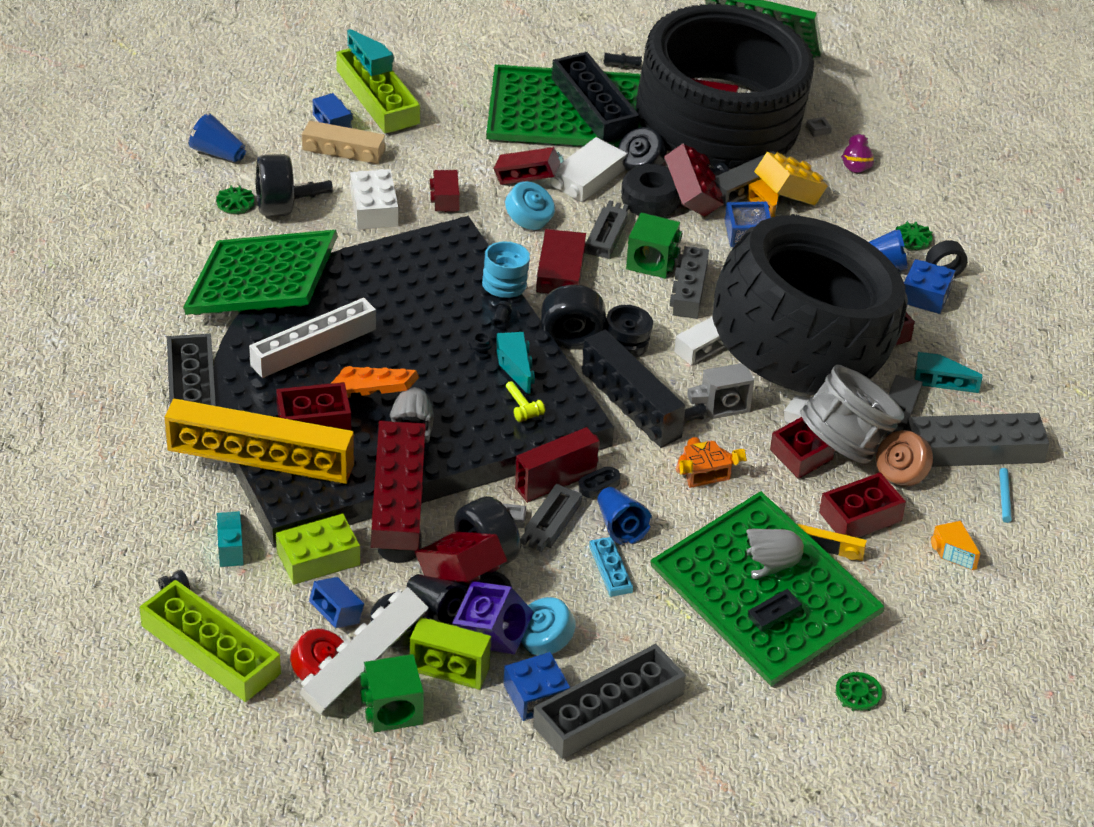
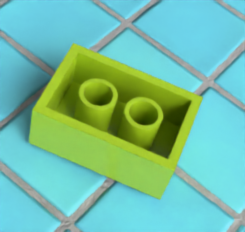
[276,514,360,585]
[410,617,491,690]

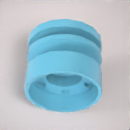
[482,241,530,298]

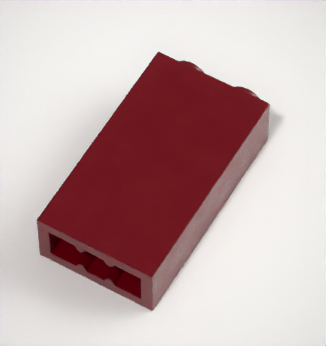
[536,229,586,294]
[515,427,600,502]

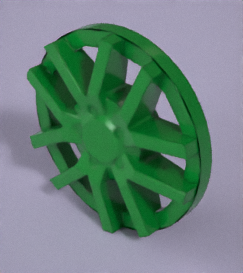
[216,185,255,214]
[896,221,933,250]
[835,672,882,711]

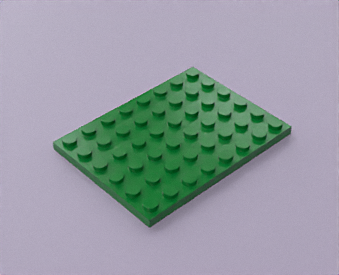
[486,64,641,148]
[650,491,884,687]

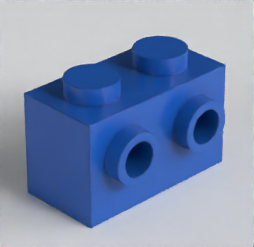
[312,93,353,128]
[309,577,364,628]

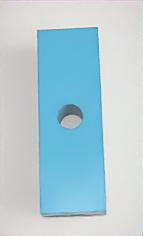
[589,537,633,597]

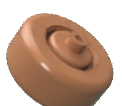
[876,430,933,487]

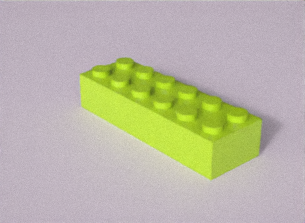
[336,48,420,134]
[139,580,281,702]

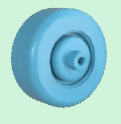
[505,181,555,230]
[521,597,576,656]

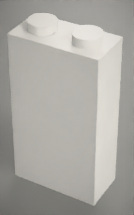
[551,137,627,202]

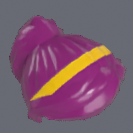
[841,134,874,173]

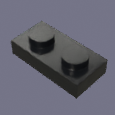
[748,589,802,632]

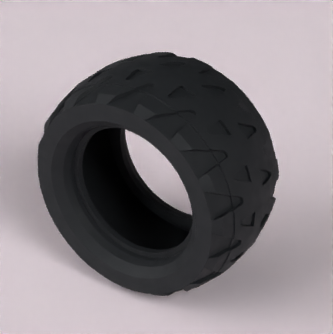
[712,215,908,395]

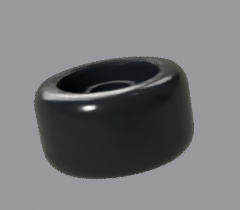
[255,154,294,216]
[541,285,606,349]
[454,496,521,567]

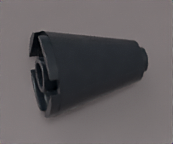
[406,574,469,625]

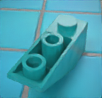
[496,332,535,393]

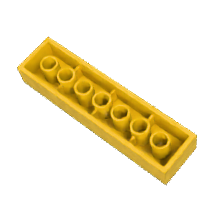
[164,398,354,484]

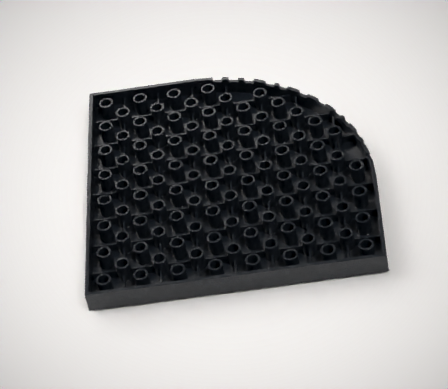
[213,216,614,548]

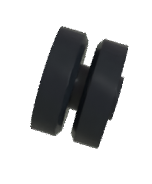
[606,305,654,358]

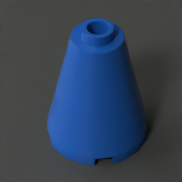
[188,113,246,162]
[869,230,908,270]
[597,487,652,545]

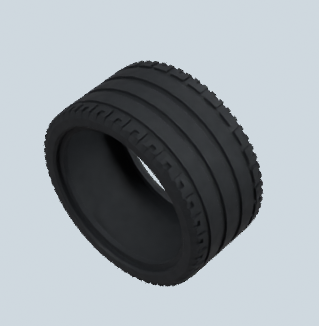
[636,4,814,169]

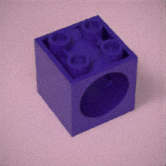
[453,581,534,655]

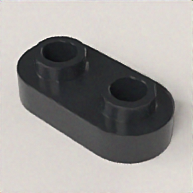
[578,466,621,498]

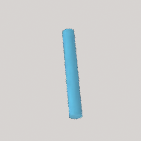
[999,468,1012,523]

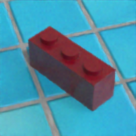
[493,147,561,185]

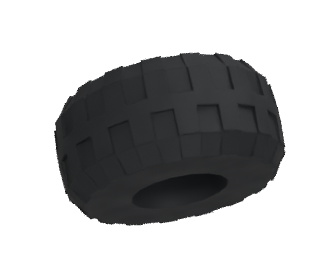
[621,164,681,218]

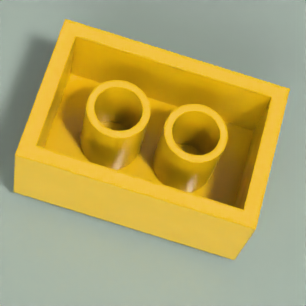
[754,152,828,205]

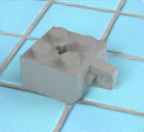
[687,363,754,419]

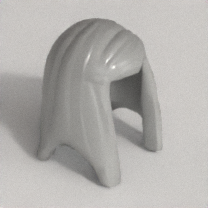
[390,387,434,443]
[746,529,804,579]

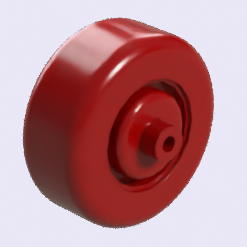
[290,629,344,681]

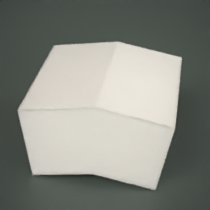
[784,395,809,423]

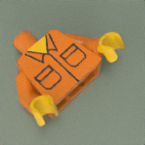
[676,437,747,488]

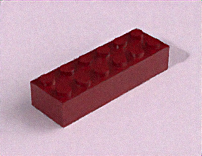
[370,421,425,551]

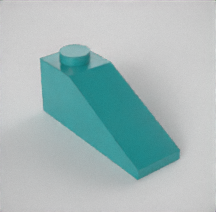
[347,29,394,76]
[914,352,983,393]
[217,511,244,567]

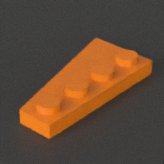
[330,366,419,398]

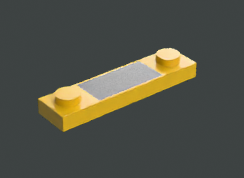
[796,523,867,561]

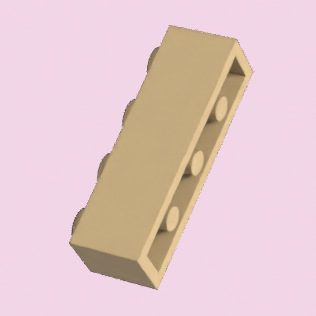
[302,120,385,164]

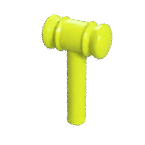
[506,381,545,422]

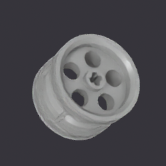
[801,365,904,463]

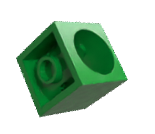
[626,213,683,279]
[360,654,424,733]

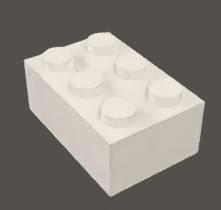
[350,169,398,229]

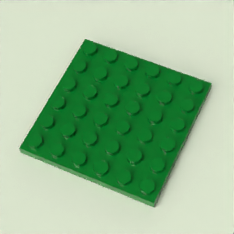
[705,0,823,58]
[183,229,338,315]

